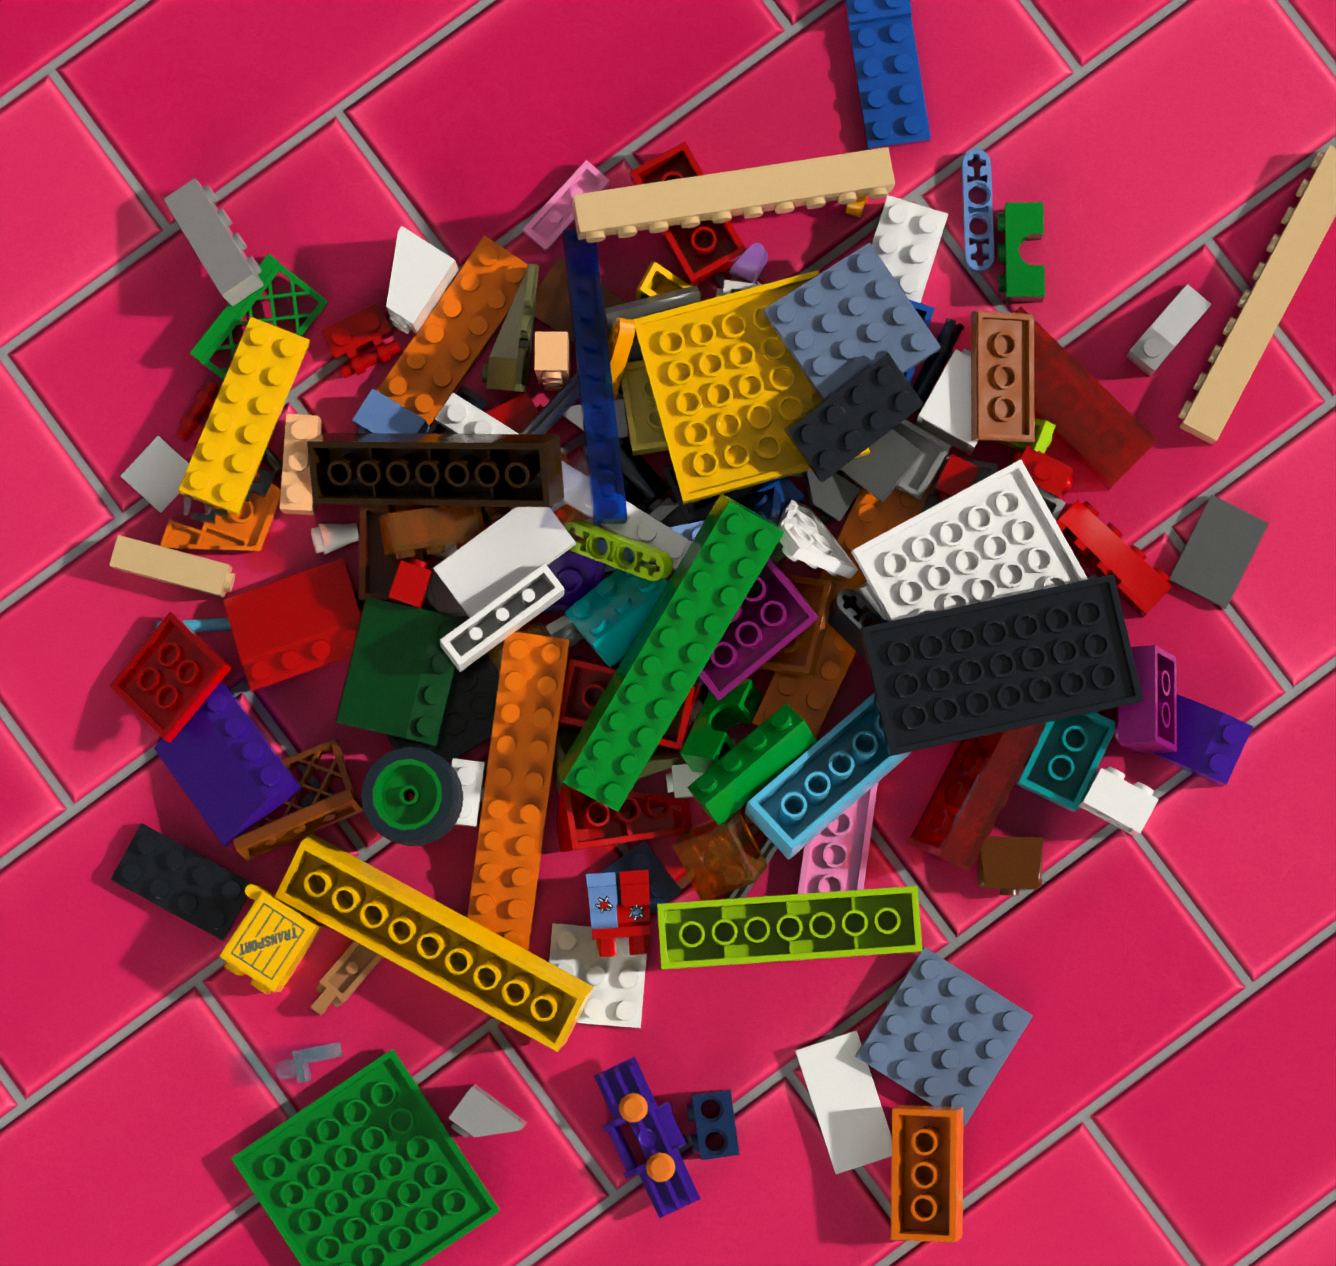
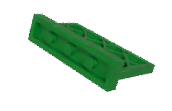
[190,253,328,381]

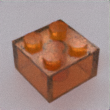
[673,811,768,901]

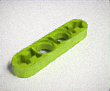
[563,520,673,581]

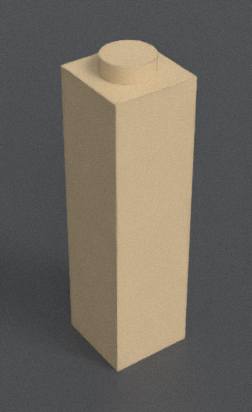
[109,535,235,598]

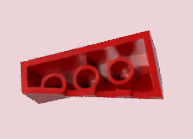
[1056,500,1172,618]

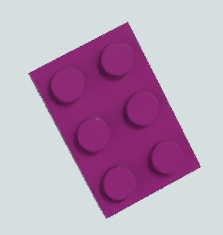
[1114,645,1177,754]

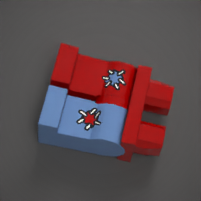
[586,870,651,958]

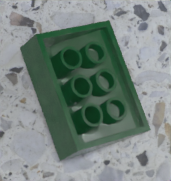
[335,597,466,746]

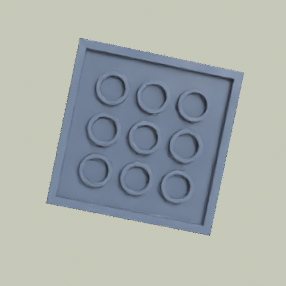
[762,242,941,400]
[855,947,1033,1126]

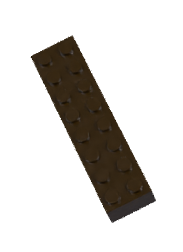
[307,433,565,507]

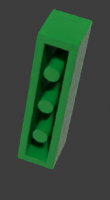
[687,703,818,826]

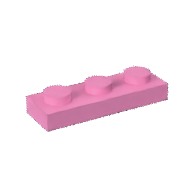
[523,160,610,252]

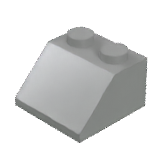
[449,1084,527,1138]

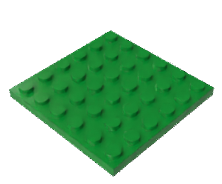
[231,1049,501,1266]

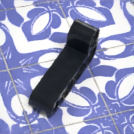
[828,589,886,712]

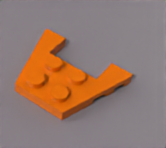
[160,431,281,551]

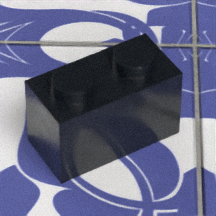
[592,442,670,512]

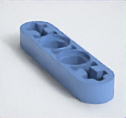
[961,149,994,274]

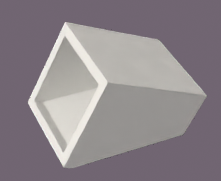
[386,226,459,334]
[915,349,978,456]

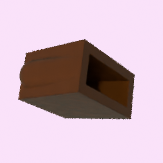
[977,836,1044,896]

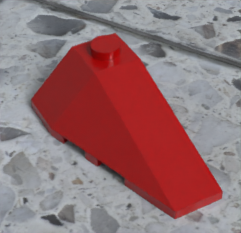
[556,785,693,853]

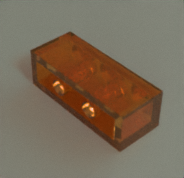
[379,506,484,559]

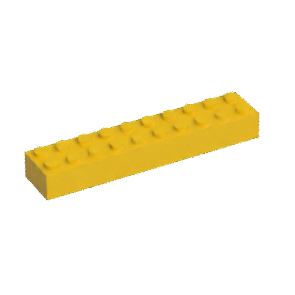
[275,834,594,1052]

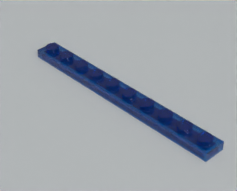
[562,229,627,525]

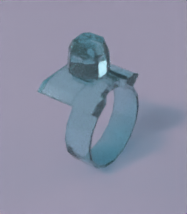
[275,1042,343,1084]

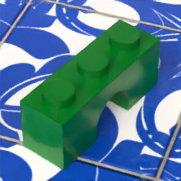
[997,202,1045,303]
[680,679,762,773]

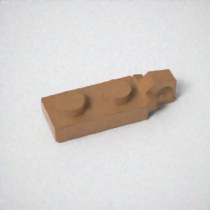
[311,941,384,1016]

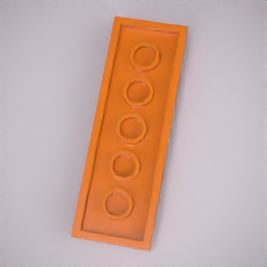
[377,235,528,427]

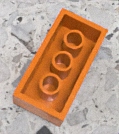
[891,1105,964,1243]

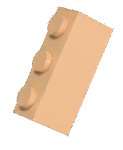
[534,332,571,391]
[280,414,322,515]

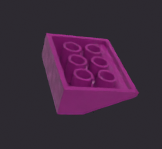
[699,556,819,701]

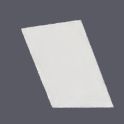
[121,436,189,513]

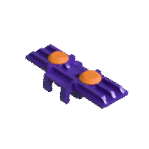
[594,1057,701,1218]

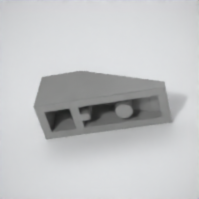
[1126,284,1212,377]

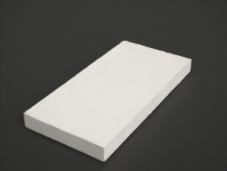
[433,507,576,618]
[795,1030,892,1174]

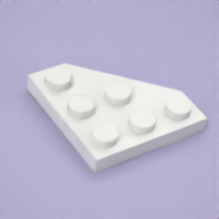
[778,500,858,579]

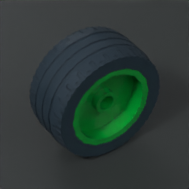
[361,747,463,846]

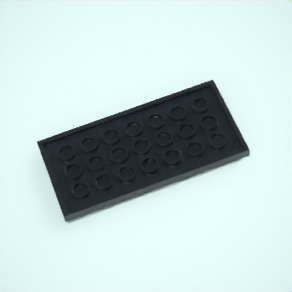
[860,574,1144,757]

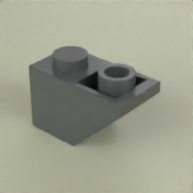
[801,470,861,522]

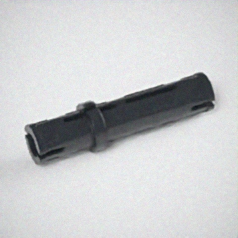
[913,318,965,412]

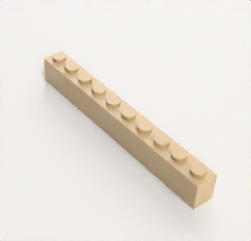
[1178,145,1336,445]
[572,147,895,243]

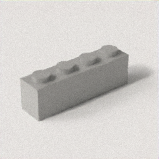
[164,178,264,306]

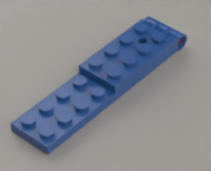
[844,0,931,150]

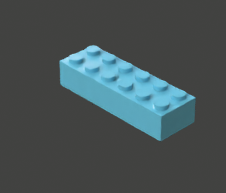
[745,693,912,860]

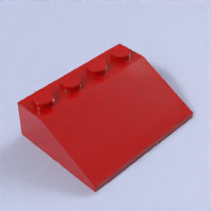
[223,558,362,691]

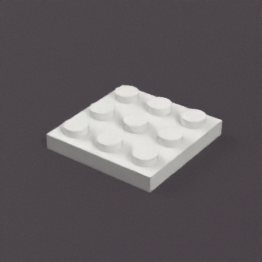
[549,923,647,1028]

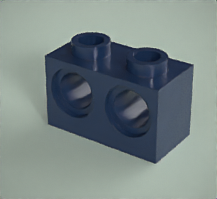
[687,1089,740,1160]

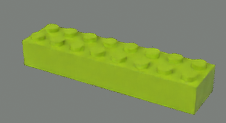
[657,886,923,970]

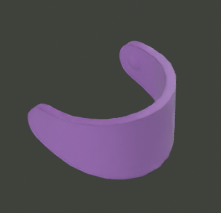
[728,243,769,284]

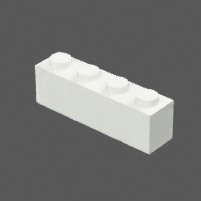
[440,563,565,672]

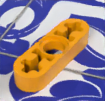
[595,317,635,402]

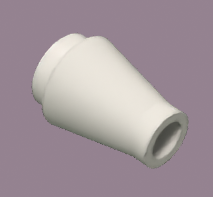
[311,522,359,555]

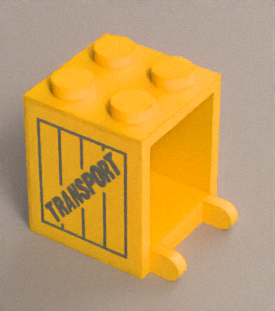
[219,884,323,994]

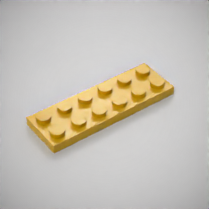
[178,317,310,516]

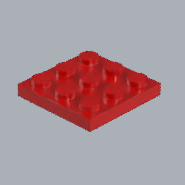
[109,612,232,743]

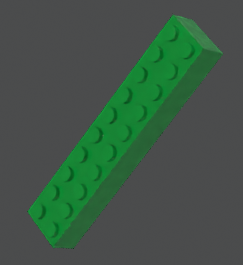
[556,493,784,812]

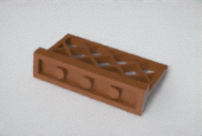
[233,738,364,861]

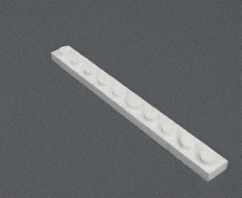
[435,393,692,571]

